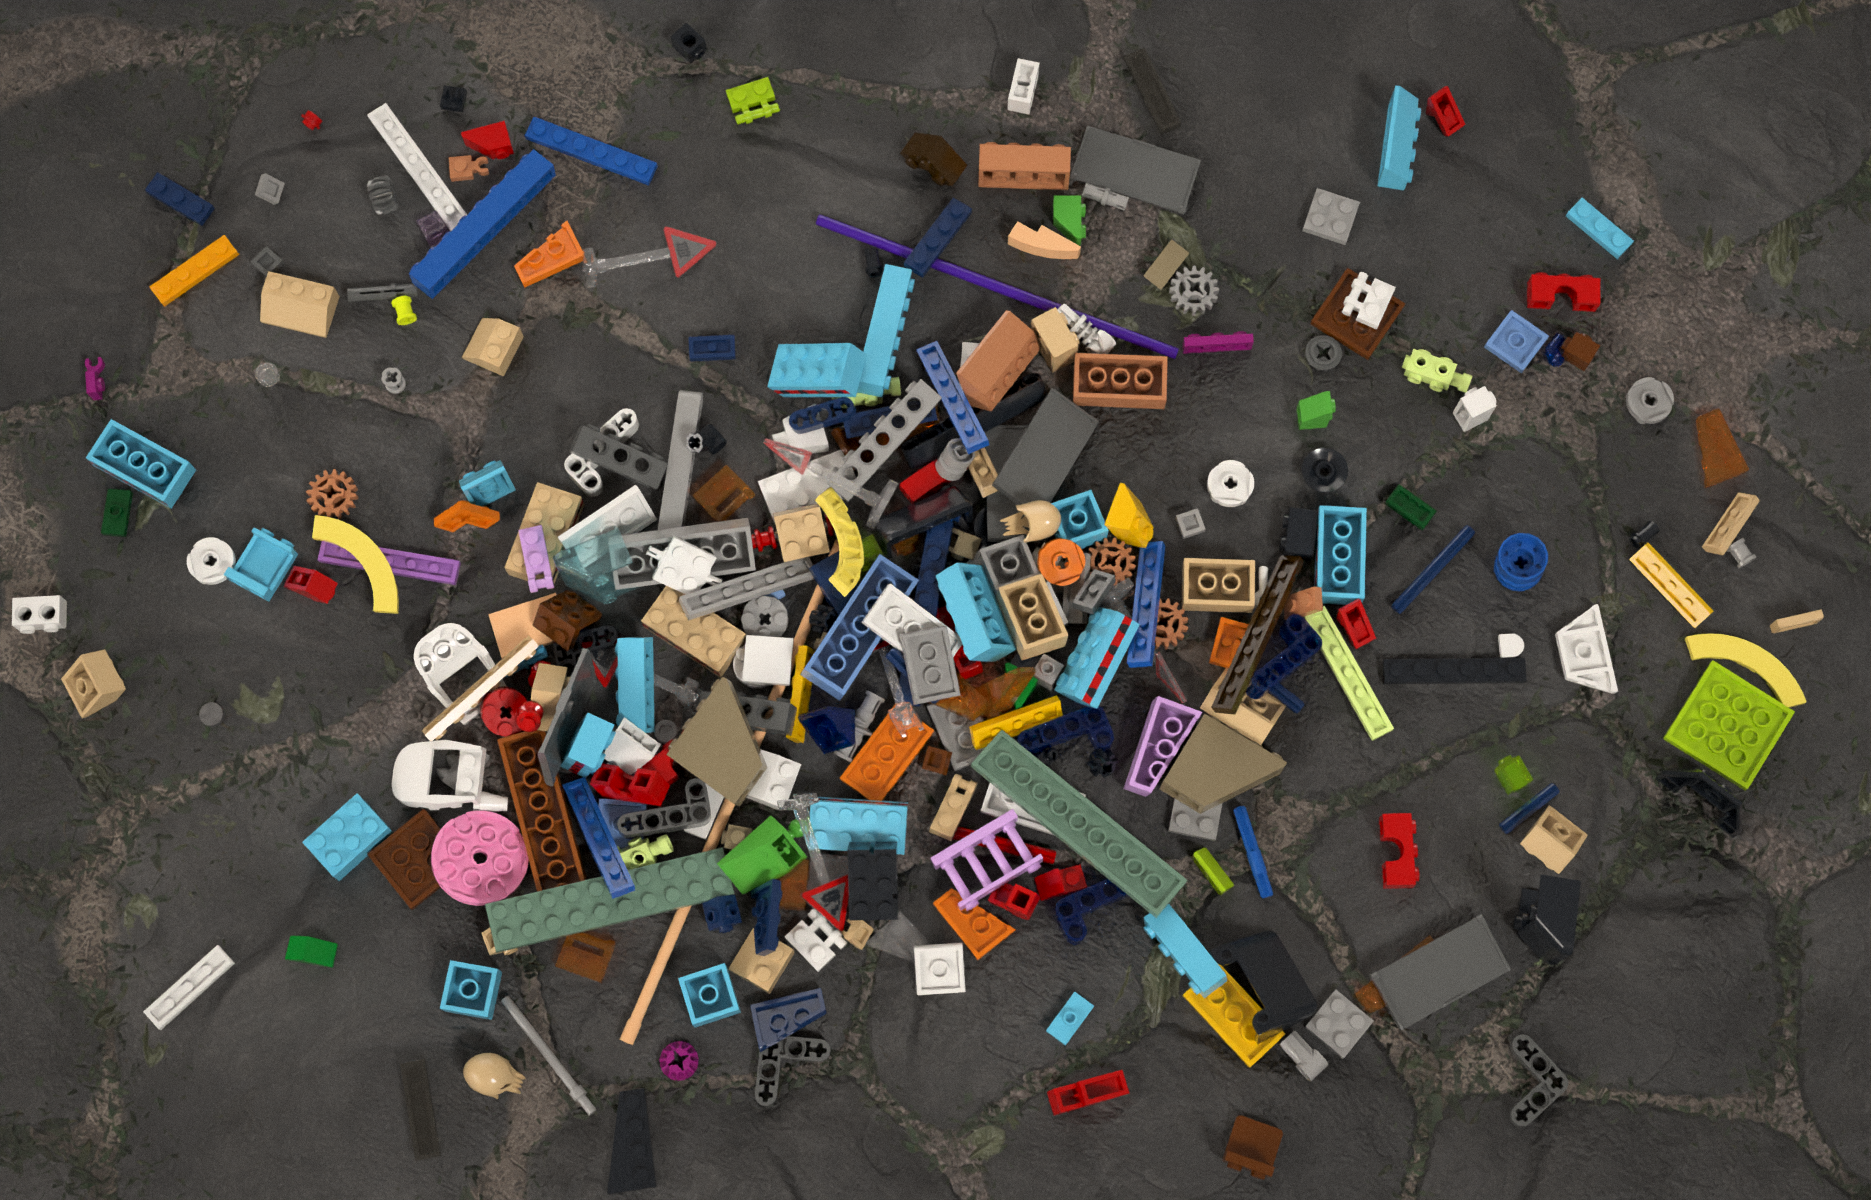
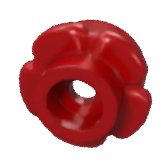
[301,110,323,131]

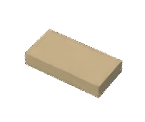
[1770,609,1824,633]

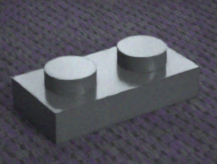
[1072,569,1116,615]

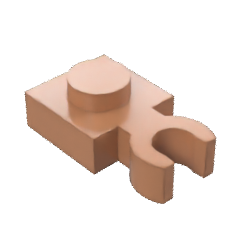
[449,155,489,182]

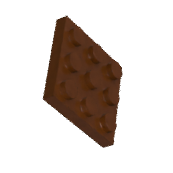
[1310,268,1405,360]
[367,809,441,910]

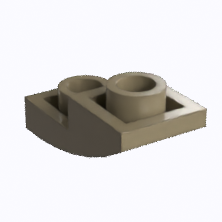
[1144,239,1189,289]

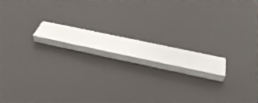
[367,103,467,231]

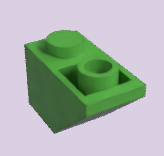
[1053,196,1086,246]
[1296,391,1336,430]

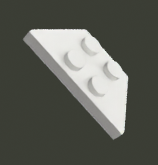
[1555,604,1618,694]

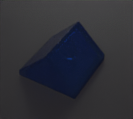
[798,706,856,754]

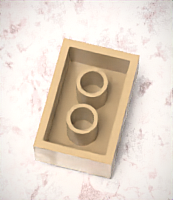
[1181,558,1255,613]
[996,574,1068,661]

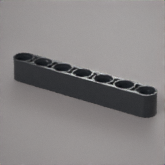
[901,373,1048,469]

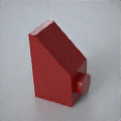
[461,121,514,159]
[283,566,338,604]

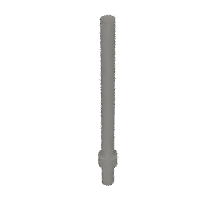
[501,995,597,1116]

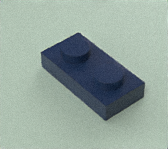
[689,335,736,362]

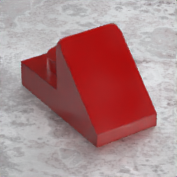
[1426,86,1466,137]
[1337,598,1376,649]
[1034,864,1087,901]

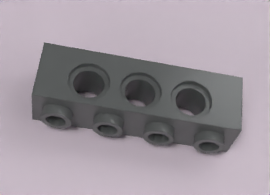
[569,424,668,490]
[699,691,797,736]

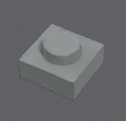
[255,173,285,204]
[1175,508,1206,539]

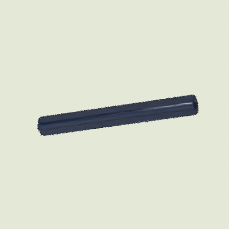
[1391,525,1475,614]

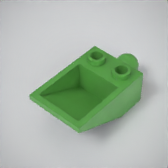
[717,816,808,894]

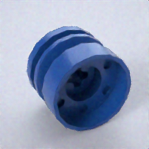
[1494,533,1548,591]

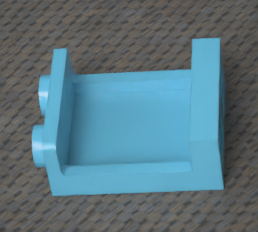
[224,528,298,602]

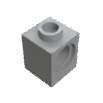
[1031,654,1064,691]

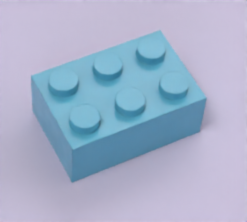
[302,793,394,881]

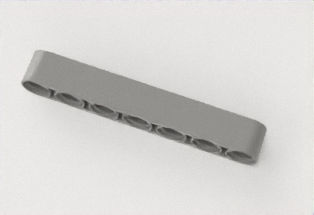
[658,390,703,530]

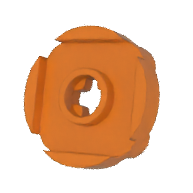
[1037,538,1085,586]

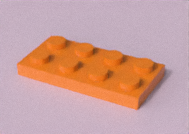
[840,703,934,801]

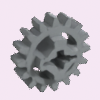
[1169,266,1219,316]

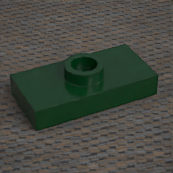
[1385,484,1437,531]
[101,489,133,537]

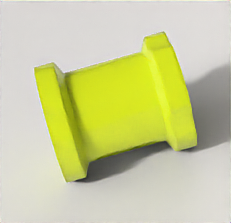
[391,296,417,325]

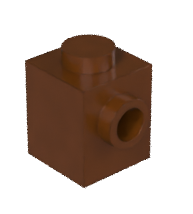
[1560,332,1600,371]

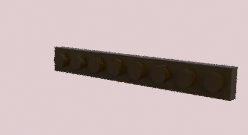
[1211,555,1304,715]

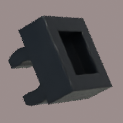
[440,85,467,112]

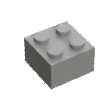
[978,535,1039,598]

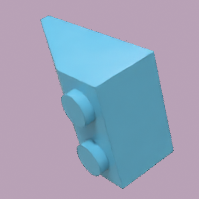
[459,460,516,506]

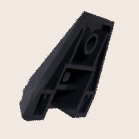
[1655,767,1743,838]

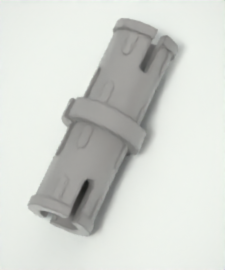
[1082,183,1129,211]

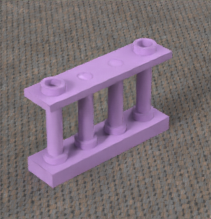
[930,809,1043,911]

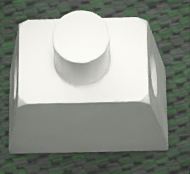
[772,404,829,455]
[604,717,661,775]

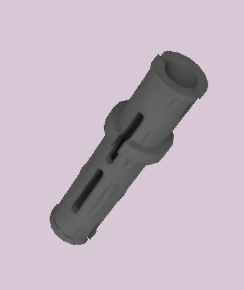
[347,283,418,303]

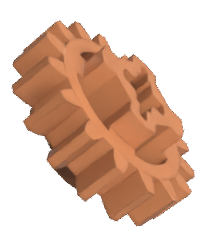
[306,469,359,520]
[1088,538,1136,589]
[1155,598,1188,650]

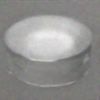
[255,362,280,387]

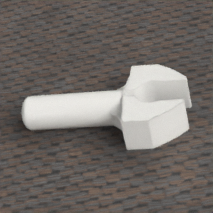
[1254,566,1268,608]

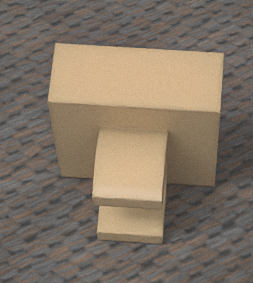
[841,919,874,950]

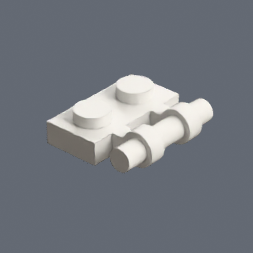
[1342,272,1396,329]
[785,909,847,972]

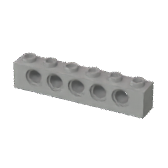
[827,379,942,503]

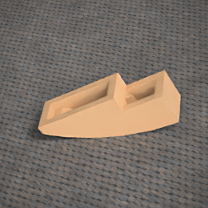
[1008,221,1081,259]

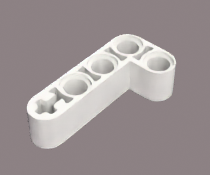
[564,408,639,497]

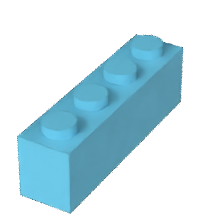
[615,637,655,733]
[1143,904,1227,998]

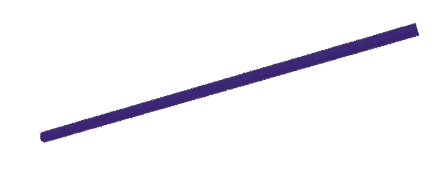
[816,214,1179,359]

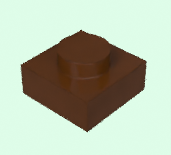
[922,746,953,775]

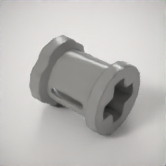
[381,367,406,394]
[1727,538,1757,568]

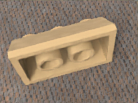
[260,271,340,338]
[1200,668,1286,746]

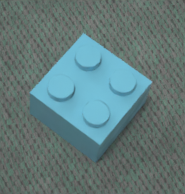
[1051,490,1109,549]
[440,960,502,1020]
[678,963,741,1028]

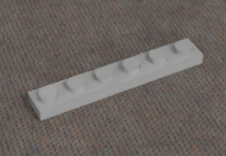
[679,557,814,621]

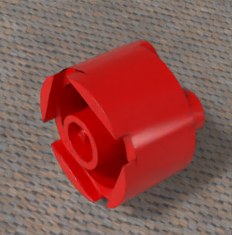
[480,686,527,737]

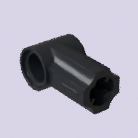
[686,424,727,455]

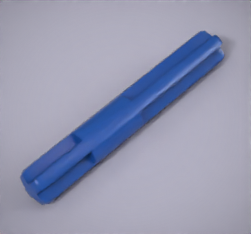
[1233,806,1273,898]

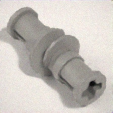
[833,690,885,762]

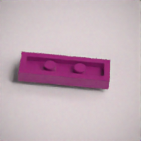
[1182,331,1254,354]

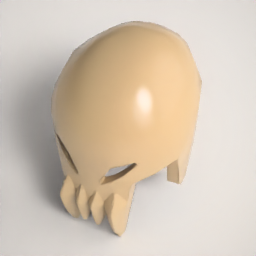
[1000,500,1061,543]
[463,1053,526,1099]

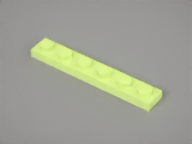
[1303,606,1394,741]

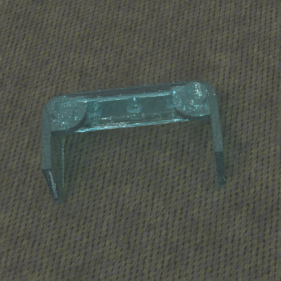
[553,528,642,604]

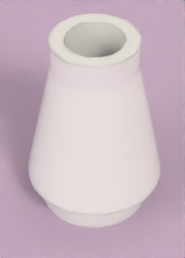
[473,791,508,812]

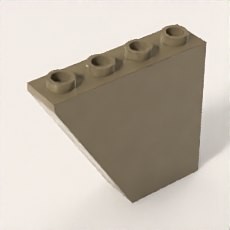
[666,677,768,807]
[1160,714,1287,814]

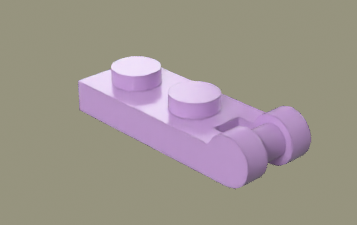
[518,525,554,593]

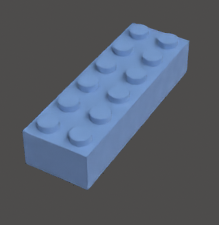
[800,554,919,701]

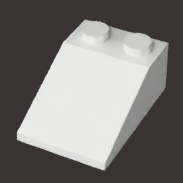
[746,749,801,810]

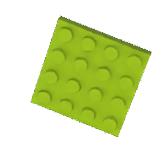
[1663,660,1795,791]

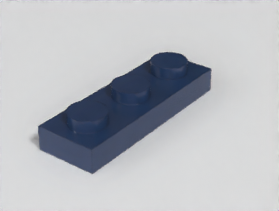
[145,172,215,226]

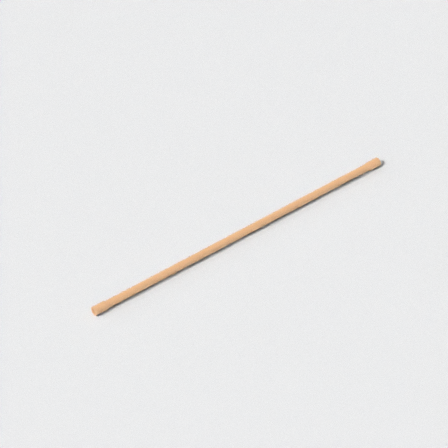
[619,540,839,1045]

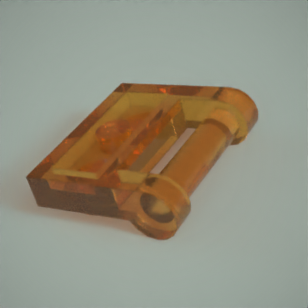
[693,465,755,522]
[555,932,616,983]

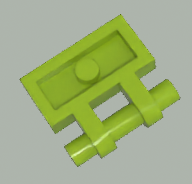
[726,77,780,125]

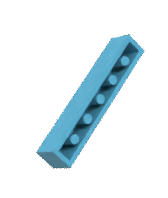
[857,264,915,397]

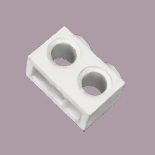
[1008,58,1040,114]
[12,595,67,634]

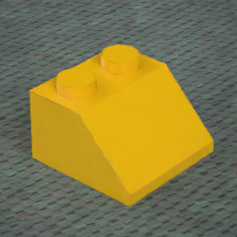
[1104,483,1154,548]

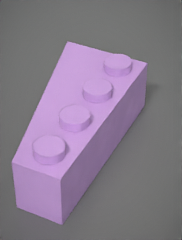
[1123,696,1202,797]

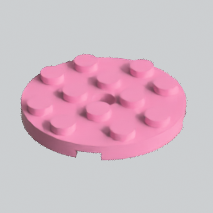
[431,811,529,906]

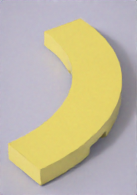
[815,487,864,597]
[312,515,399,614]
[1685,634,1806,708]

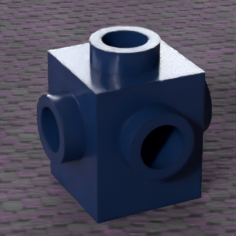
[702,895,742,934]

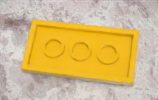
[1182,963,1285,1068]

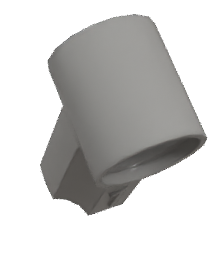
[1279,1031,1329,1081]

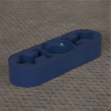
[789,397,856,434]

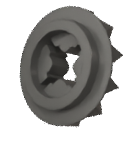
[1305,335,1342,371]

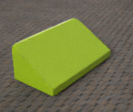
[1192,848,1234,895]

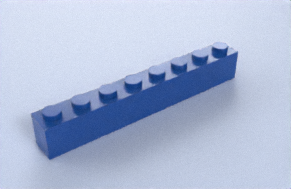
[409,149,556,299]

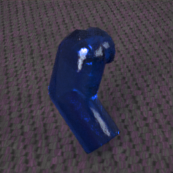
[1545,333,1566,367]

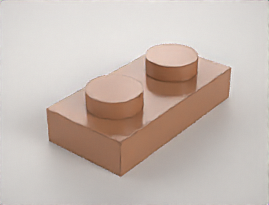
[1284,586,1323,621]

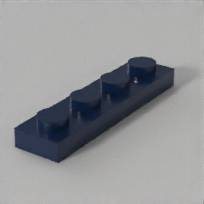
[904,198,972,278]
[843,400,938,439]

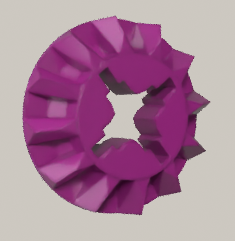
[659,1041,699,1081]

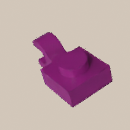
[85,357,105,401]

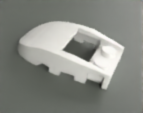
[414,623,507,725]
[392,740,486,810]

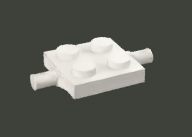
[646,536,722,594]

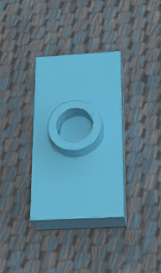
[1046,992,1094,1046]

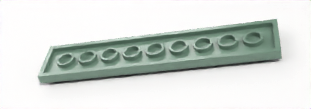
[971,730,1188,918]
[485,847,734,953]

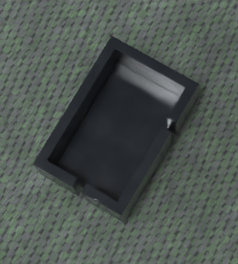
[847,842,899,921]

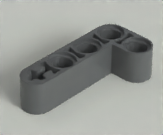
[617,778,711,839]

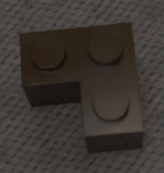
[900,132,968,186]

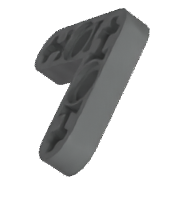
[1509,1034,1568,1127]
[755,1036,831,1107]

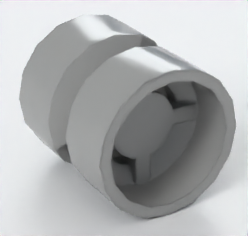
[935,438,975,481]

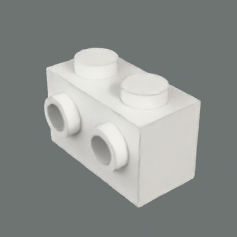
[1453,386,1497,432]

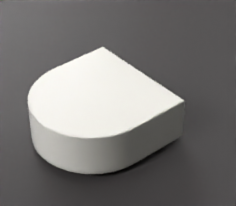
[1498,634,1524,658]

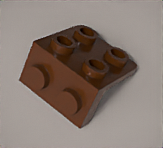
[532,590,602,651]
[1222,1115,1283,1180]

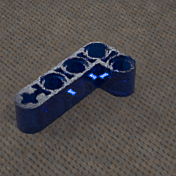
[1246,614,1322,699]
[1017,706,1114,754]
[1055,879,1128,945]

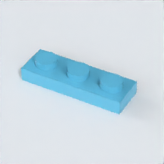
[1566,198,1634,260]

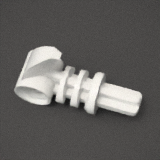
[1058,304,1116,354]

